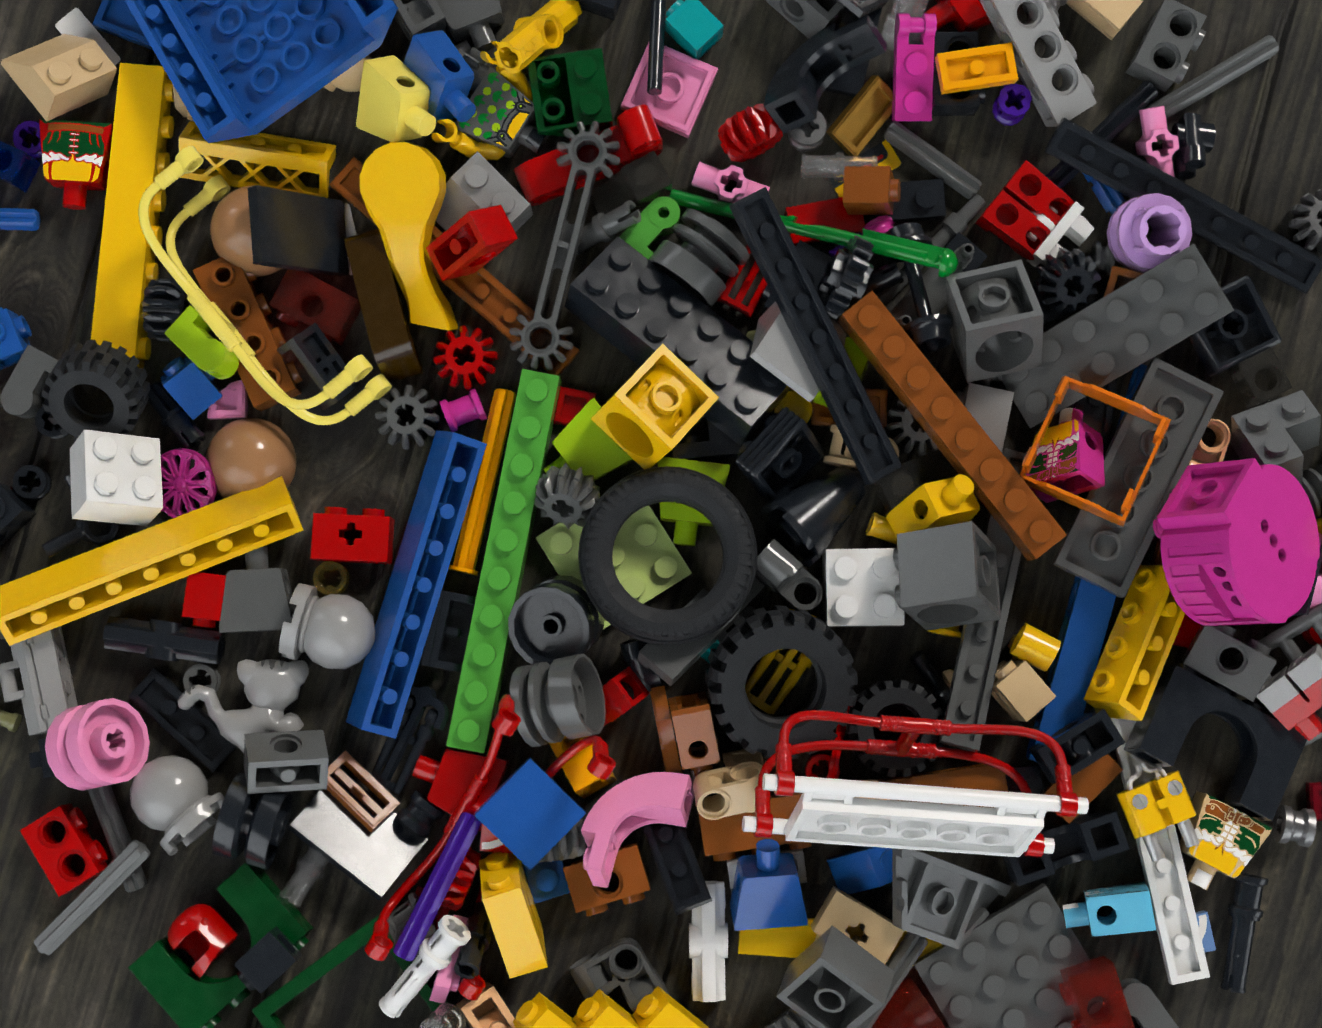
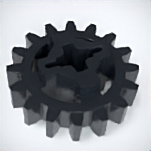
[818,235,874,319]

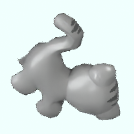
[177,659,309,753]

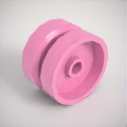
[45,698,150,791]

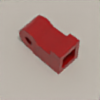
[602,666,650,726]

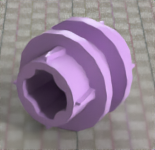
[1107,193,1192,272]

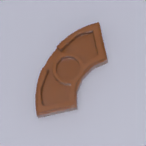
[650,686,682,774]

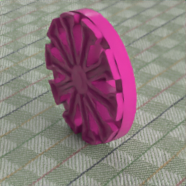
[161,448,217,518]

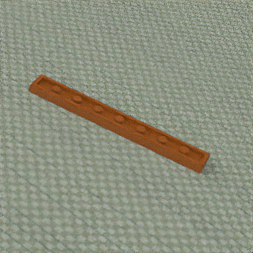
[329,157,580,376]

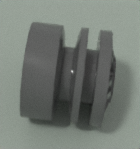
[649,208,750,309]
[510,654,606,747]

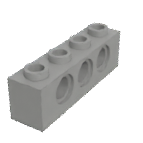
[979,0,1097,127]

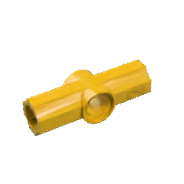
[494,0,582,73]

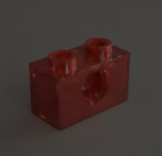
[269,269,361,345]
[1058,955,1135,1028]

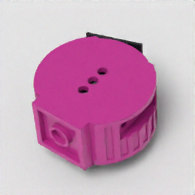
[1153,458,1322,626]

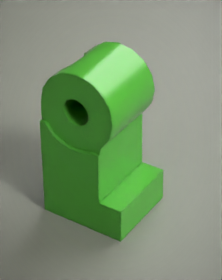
[620,196,680,260]

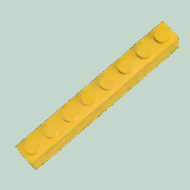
[91,63,174,368]
[0,476,304,646]

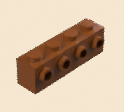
[193,257,303,412]

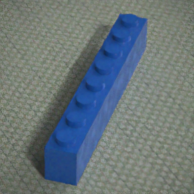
[346,430,487,739]

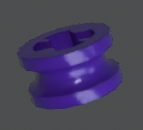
[13,121,42,158]

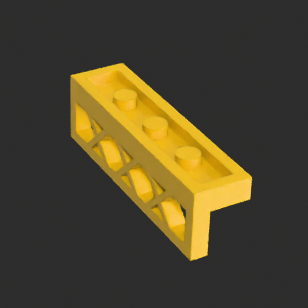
[179,121,336,198]

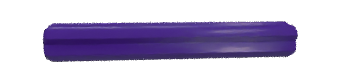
[393,812,482,961]

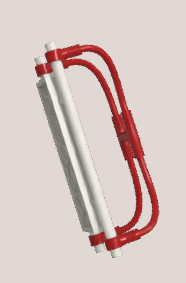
[742,710,1089,857]

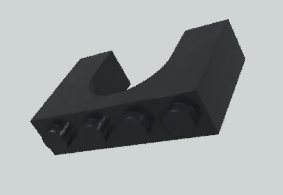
[1124,663,1307,821]

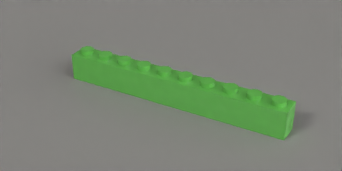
[446,369,562,754]

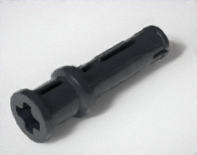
[1220,873,1269,993]

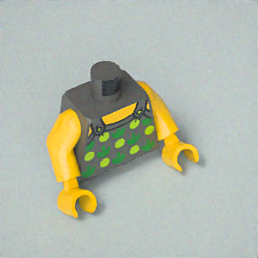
[431,40,549,160]

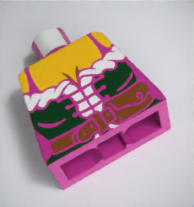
[1026,408,1105,503]

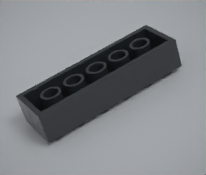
[564,236,790,446]

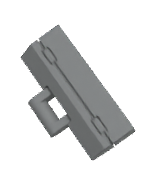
[0,626,78,736]

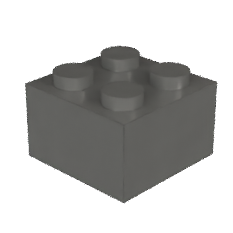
[776,925,895,1028]

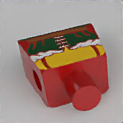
[39,119,113,210]

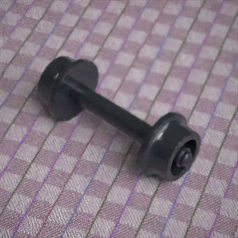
[883,222,954,353]

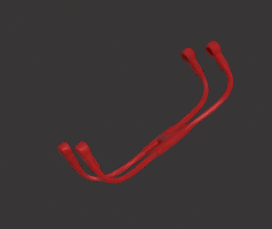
[364,694,616,1000]

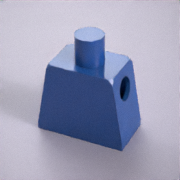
[404,30,476,123]
[730,839,808,931]

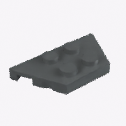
[892,848,1012,950]

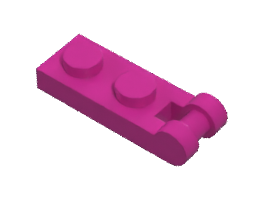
[892,13,937,121]

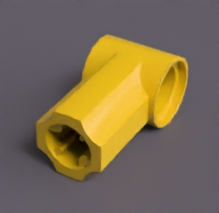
[1008,623,1061,672]

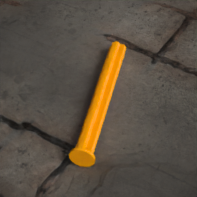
[449,388,516,576]

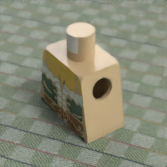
[1179,791,1272,890]

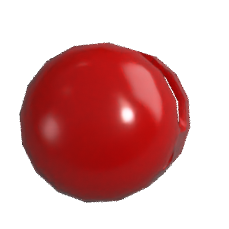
[168,904,239,978]

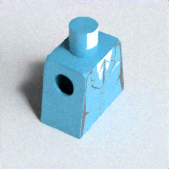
[1062,881,1156,937]

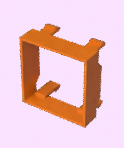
[1019,376,1171,527]

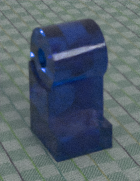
[0,141,40,193]

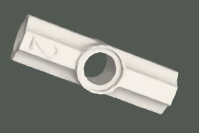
[689,881,728,1002]

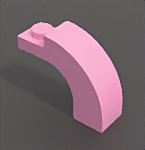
[581,772,694,888]

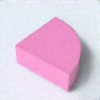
[207,380,247,420]

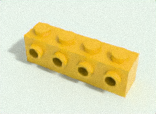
[1084,565,1185,721]

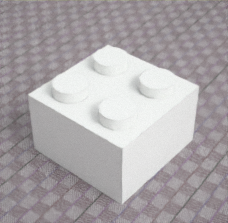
[70,429,163,526]
[822,548,904,627]

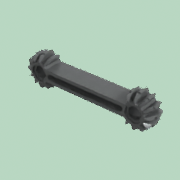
[509,121,620,371]

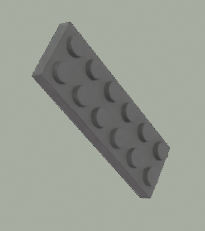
[1002,244,1235,428]
[1052,357,1224,598]

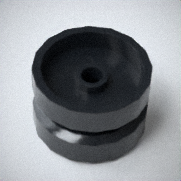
[508,575,604,665]
[212,772,294,870]

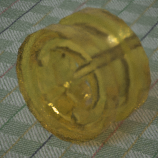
[313,561,350,595]

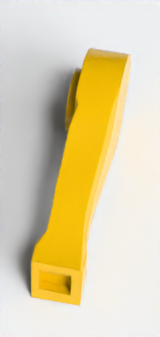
[359,142,458,331]

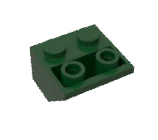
[528,48,613,137]

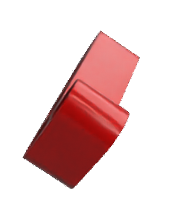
[514,104,663,206]

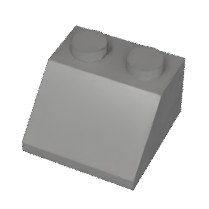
[436,151,533,232]
[750,301,846,402]

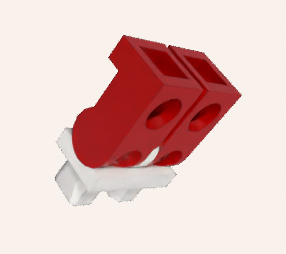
[975,160,1094,267]

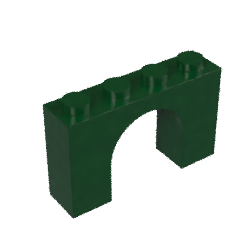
[128,862,313,1028]

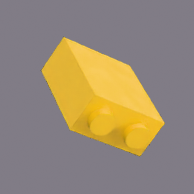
[479,852,548,979]

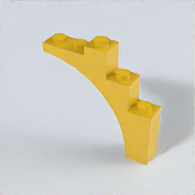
[513,986,709,1028]

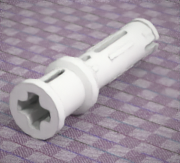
[379,915,471,1018]

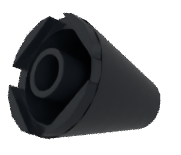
[760,466,866,567]

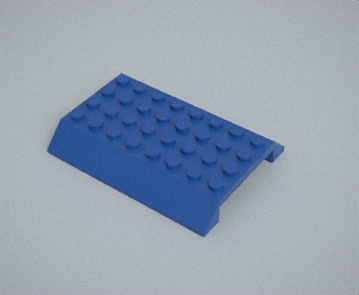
[125,0,398,143]

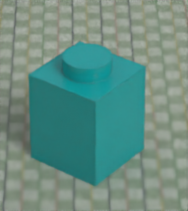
[665,0,724,60]

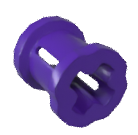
[992,83,1032,126]

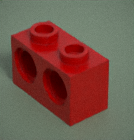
[20,803,108,897]

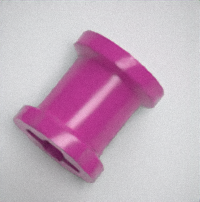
[440,388,487,432]

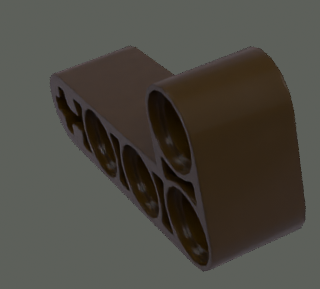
[344,228,423,383]

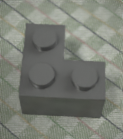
[1231,390,1321,485]

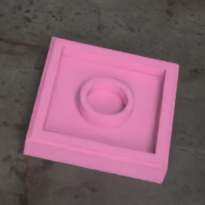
[620,42,718,138]

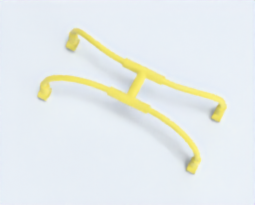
[138,146,392,425]

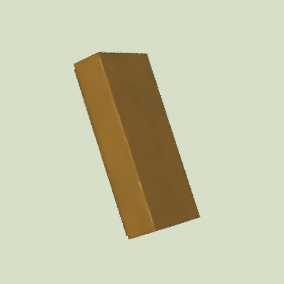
[826,75,893,158]

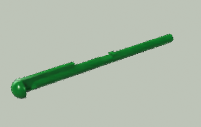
[670,189,958,277]

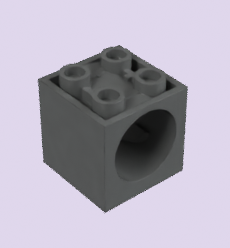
[946,260,1044,383]
[893,521,1001,631]

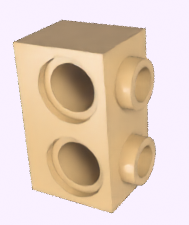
[991,660,1056,722]

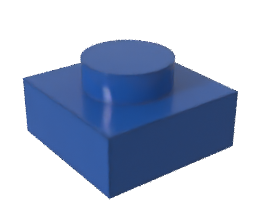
[524,860,570,904]

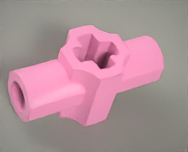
[1135,106,1179,178]
[692,162,770,203]

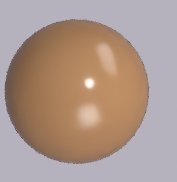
[210,185,283,276]
[206,417,296,498]

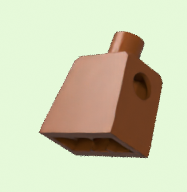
[668,691,720,782]

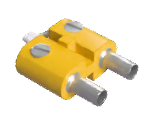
[1116,762,1200,862]

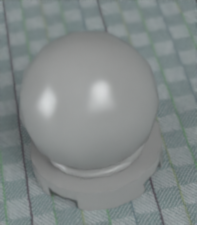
[279,583,375,669]
[130,755,225,856]

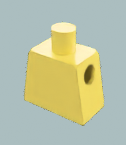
[356,55,436,142]

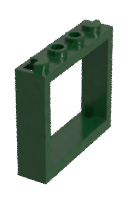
[252,914,464,1028]

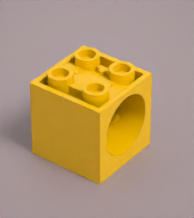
[591,343,719,470]

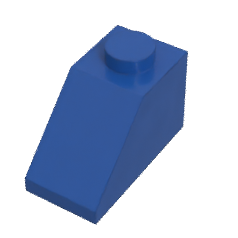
[827,846,893,895]

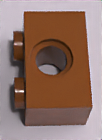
[563,842,651,916]

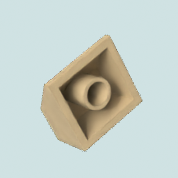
[1,34,117,122]

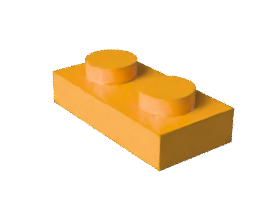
[935,42,1018,95]

